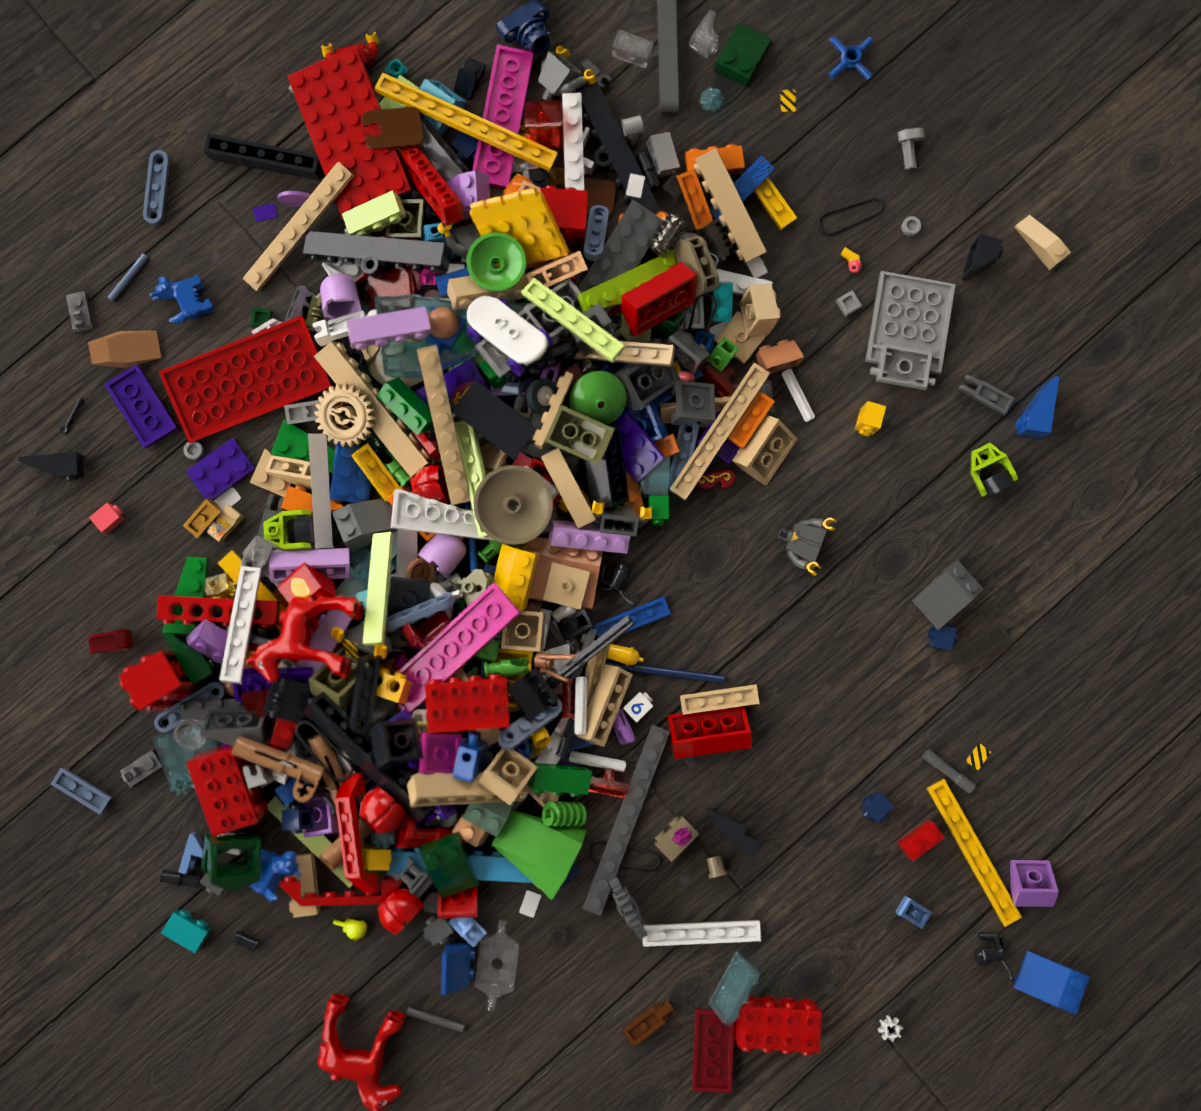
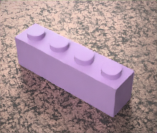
[346,306,431,350]
[549,519,630,554]
[269,548,350,582]
[297,595,353,674]

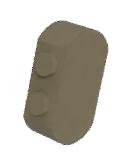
[674,236,719,296]

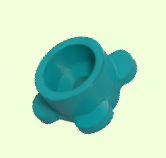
[385,59,408,79]

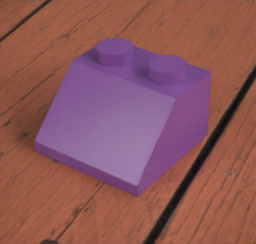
[186,619,228,664]
[301,792,339,837]
[1010,860,1059,907]

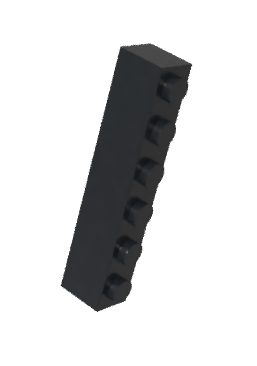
[204,133,322,181]

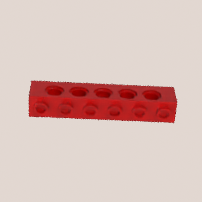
[397,146,463,226]
[156,595,280,628]

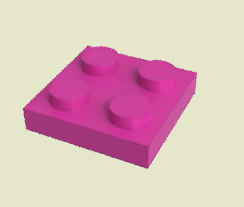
[419,733,462,774]

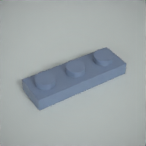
[51,767,113,815]

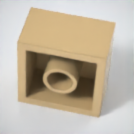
[739,283,781,337]
[501,611,546,653]
[478,748,537,805]

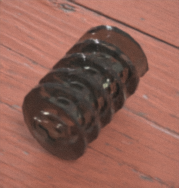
[648,214,689,258]
[699,219,736,263]

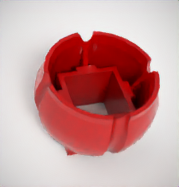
[410,465,451,504]
[358,787,406,834]
[377,887,424,935]

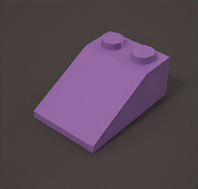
[442,170,490,223]

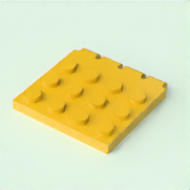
[470,188,569,268]

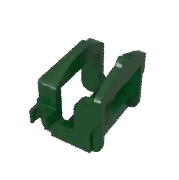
[202,831,262,892]

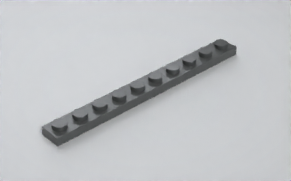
[582,725,670,916]

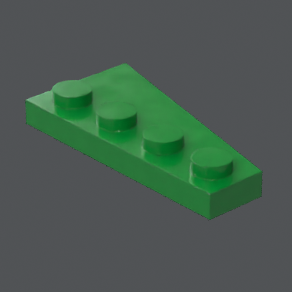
[271,419,335,475]
[162,557,209,634]

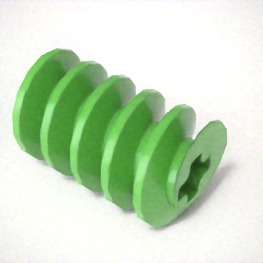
[542,801,587,827]

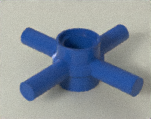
[828,35,874,81]

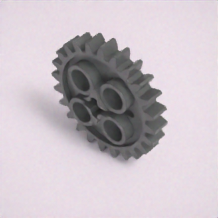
[609,877,648,940]

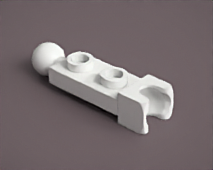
[313,309,382,346]

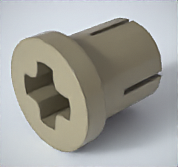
[706,855,728,879]

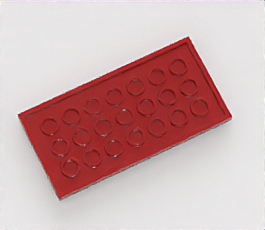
[287,45,413,220]
[159,315,332,443]

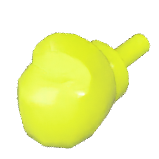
[333,918,367,941]

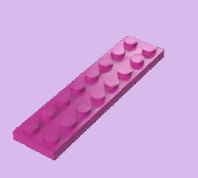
[472,44,533,190]
[394,583,521,715]

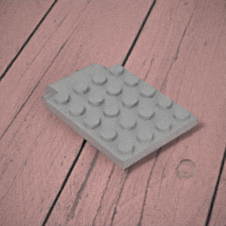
[865,271,955,390]

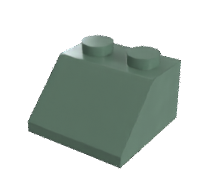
[462,801,515,837]

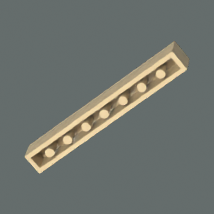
[314,342,433,477]
[417,345,471,505]

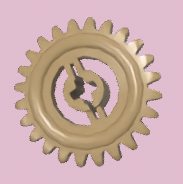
[314,383,376,447]

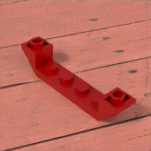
[335,773,379,892]
[280,874,401,906]

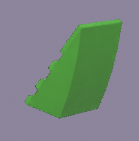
[491,810,586,900]

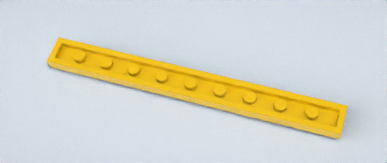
[374,72,558,172]

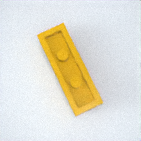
[754,177,797,230]
[351,443,400,502]

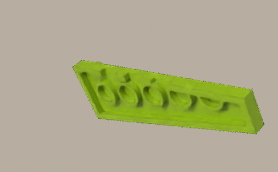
[577,250,678,313]

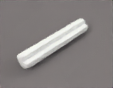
[781,369,815,422]
[574,677,587,735]
[569,751,626,772]

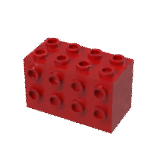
[541,186,588,253]
[119,650,202,712]
[424,674,510,733]
[186,744,268,836]
[734,995,822,1055]

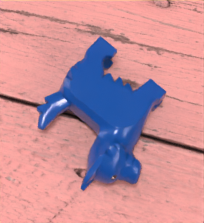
[149,274,215,325]
[248,849,302,903]

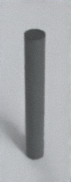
[406,1007,465,1032]

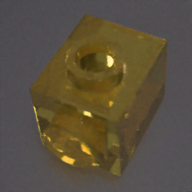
[204,573,236,599]

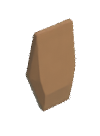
[88,331,161,369]

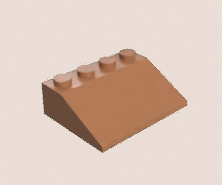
[524,537,603,610]

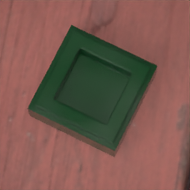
[250,307,273,328]

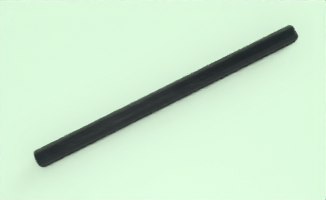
[509,616,634,724]

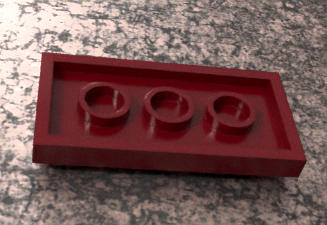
[691,1008,735,1093]

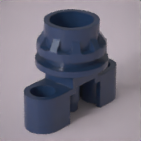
[496,0,552,55]

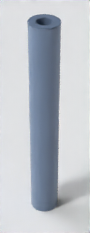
[107,253,149,302]

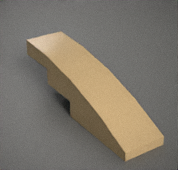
[541,448,596,529]

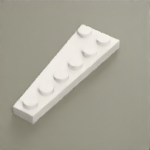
[391,489,496,541]

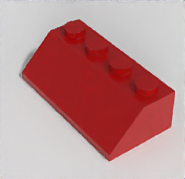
[621,262,697,337]
[668,706,752,759]

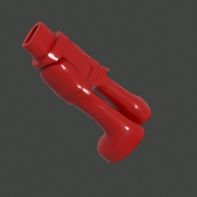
[395,816,466,848]

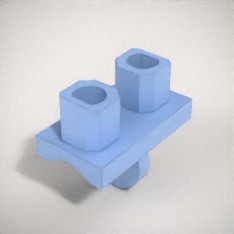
[448,918,487,947]

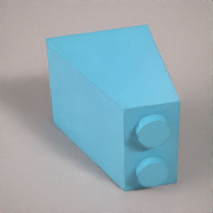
[419,79,467,137]

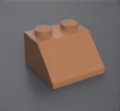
[756,339,804,374]

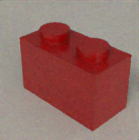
[897,820,944,861]

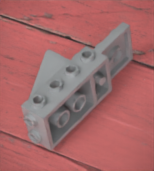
[475,278,583,378]

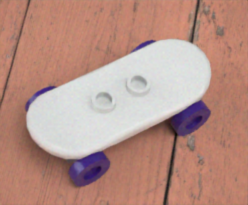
[466,296,554,376]

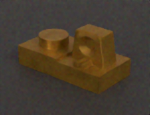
[183,497,223,538]

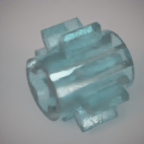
[700,87,724,112]
[169,771,194,796]
[370,830,395,849]

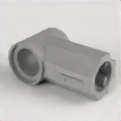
[621,115,644,145]

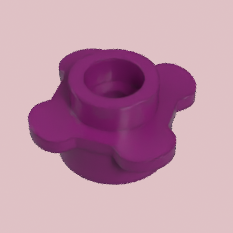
[672,827,692,846]

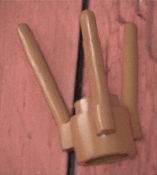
[534,652,578,682]

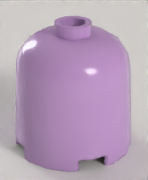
[320,273,361,320]
[418,534,466,578]

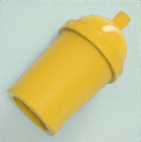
[607,644,644,666]

